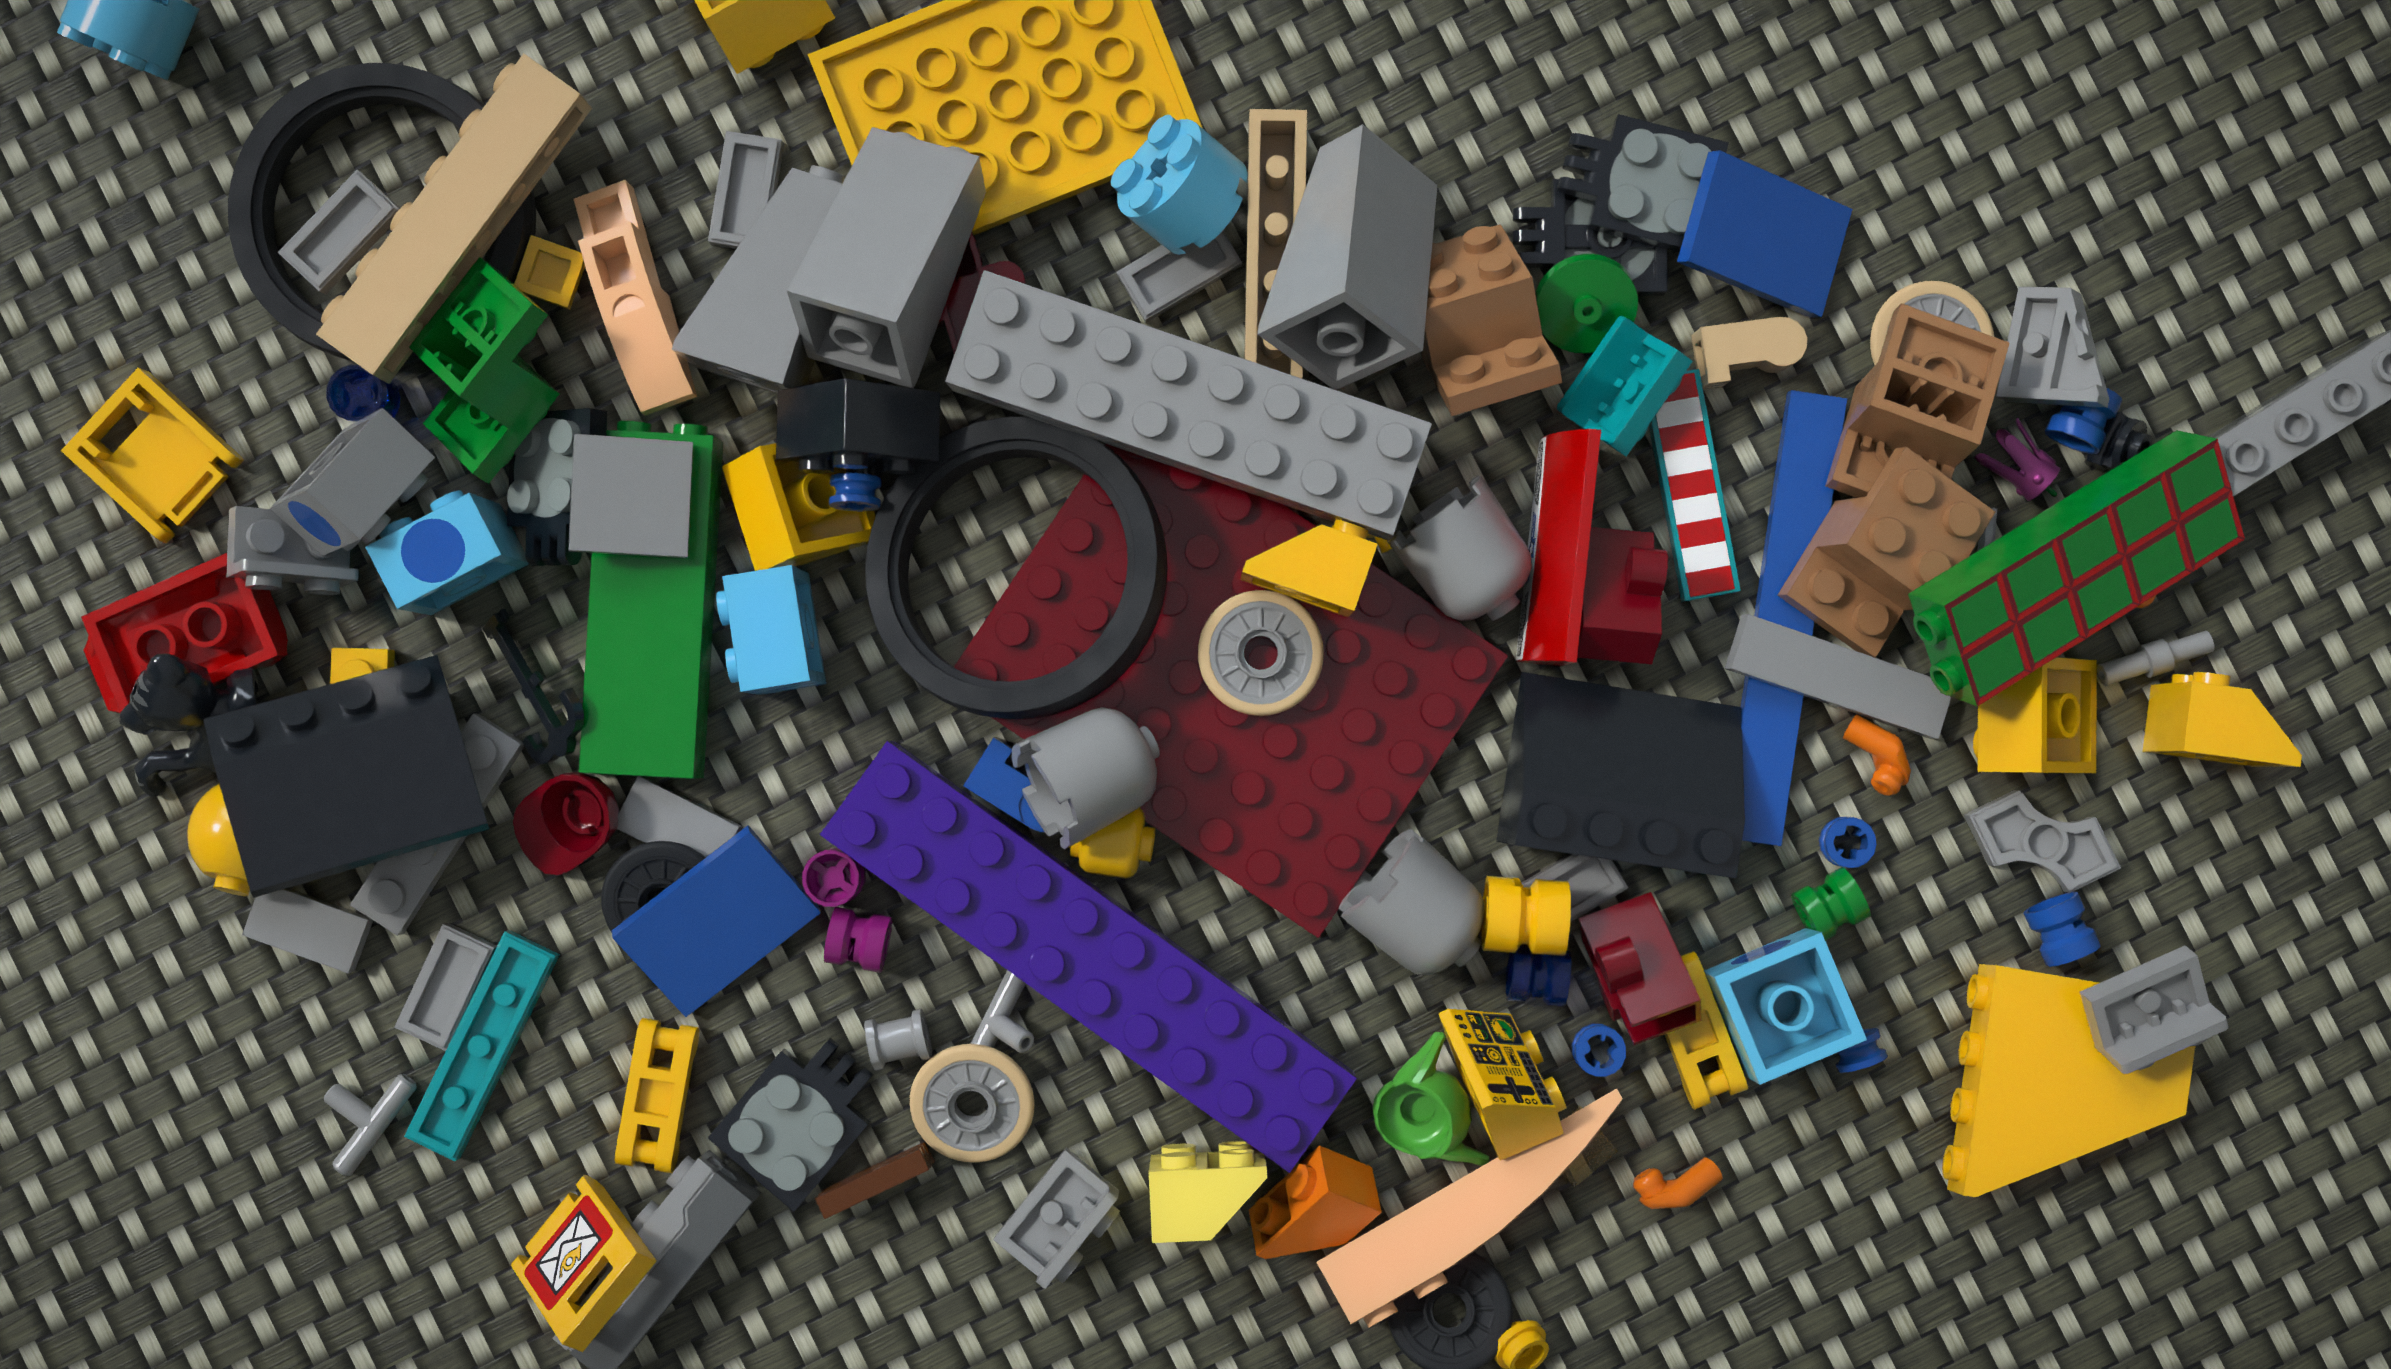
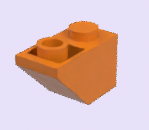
[1249,1145,1382,1259]

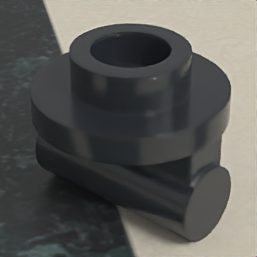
[2084,412,2152,471]

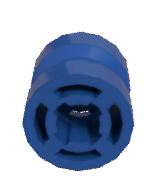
[2045,388,2122,454]
[2023,892,2101,967]

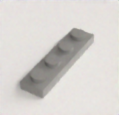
[350,714,525,936]

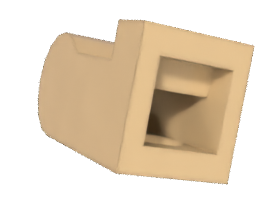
[1691,317,1807,390]

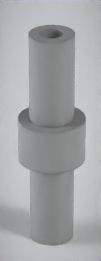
[2097,631,2214,686]

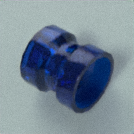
[326,365,400,423]
[1505,945,1571,1007]

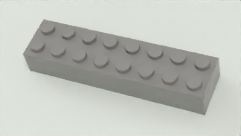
[945,270,1432,541]

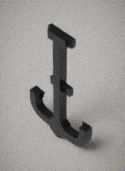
[483,609,584,764]

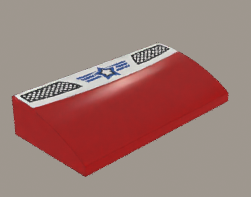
[1516,429,1601,667]

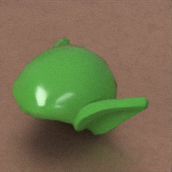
[1372,1032,1490,1166]

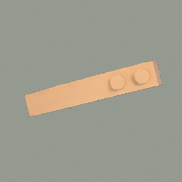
[1317,1089,1623,1328]

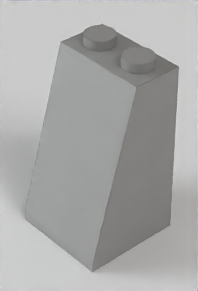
[1257,124,1437,390]
[787,127,986,389]
[672,165,844,394]

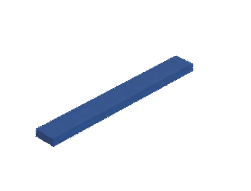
[1741,390,1847,846]

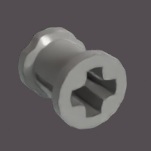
[864,1008,932,1071]

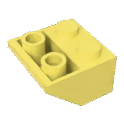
[1149,1141,1267,1243]

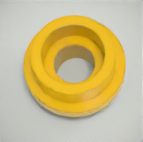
[1494,1320,1549,1369]

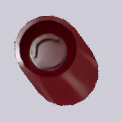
[513,772,619,875]

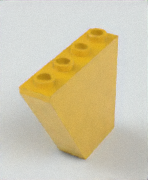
[1942,964,2195,1197]

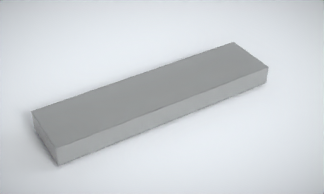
[1725,614,1951,739]

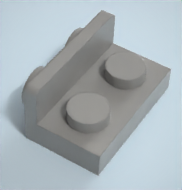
[226,506,359,595]

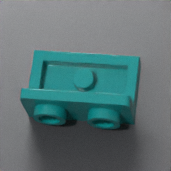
[1557,316,1693,457]

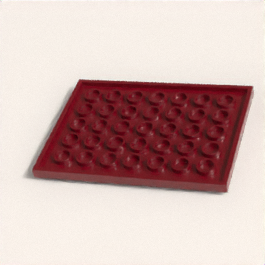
[954,444,1508,938]

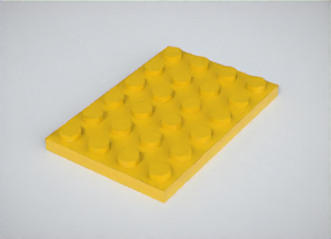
[807,0,1202,235]

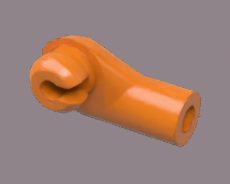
[1843,714,1911,796]
[1633,1157,1723,1209]

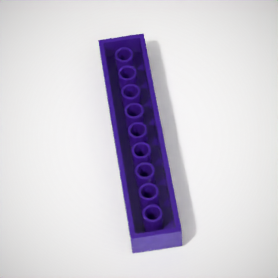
[820,741,1357,1173]

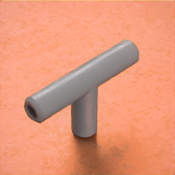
[970,970,1034,1053]
[324,1074,417,1176]

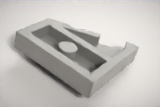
[1996,287,2109,408]

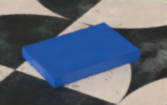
[1677,150,1853,318]
[612,825,821,1017]

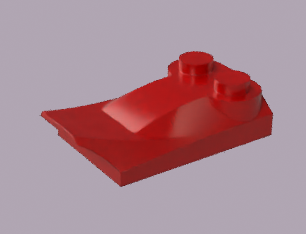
[81,553,288,713]

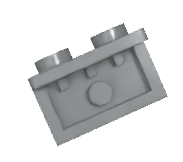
[2080,945,2229,1074]
[993,1147,1120,1289]

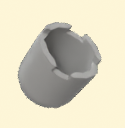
[1387,476,1532,621]
[1012,707,1160,849]
[1339,829,1485,975]

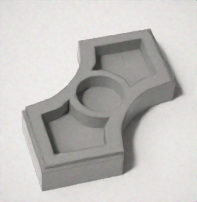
[1964,790,2121,893]

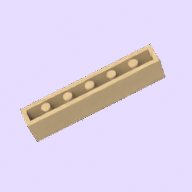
[316,53,592,384]
[1244,109,1307,378]

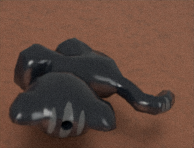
[120,654,259,797]

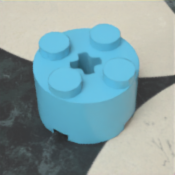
[57,0,200,80]
[1111,115,1248,255]

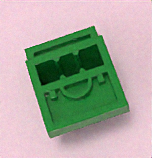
[409,257,560,484]

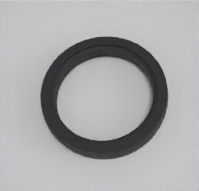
[228,63,536,364]
[865,416,1168,719]

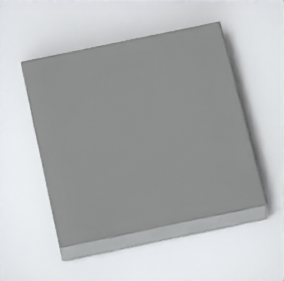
[568,434,693,558]

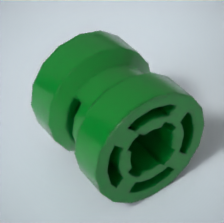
[1791,867,1871,941]

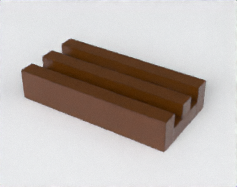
[815,1141,935,1219]

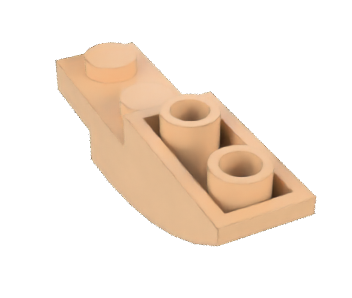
[574,180,697,415]

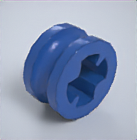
[829,473,882,512]
[1819,817,1877,868]
[1572,1023,1626,1077]
[1836,1028,1888,1073]

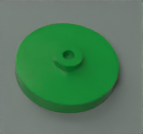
[1535,254,1638,353]

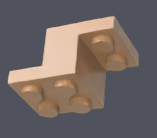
[1421,224,1562,416]
[1825,303,2010,498]
[1777,447,1995,658]

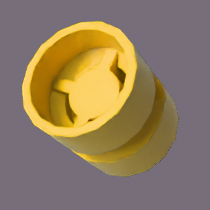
[1481,876,1571,956]

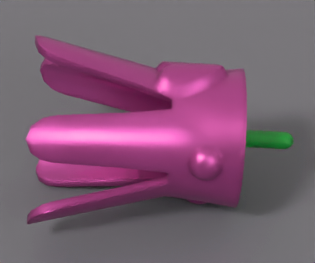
[1974,418,2060,501]

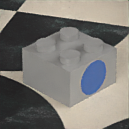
[270,408,435,556]

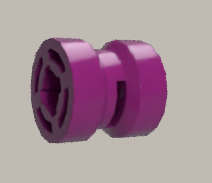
[802,848,866,907]
[824,907,893,973]

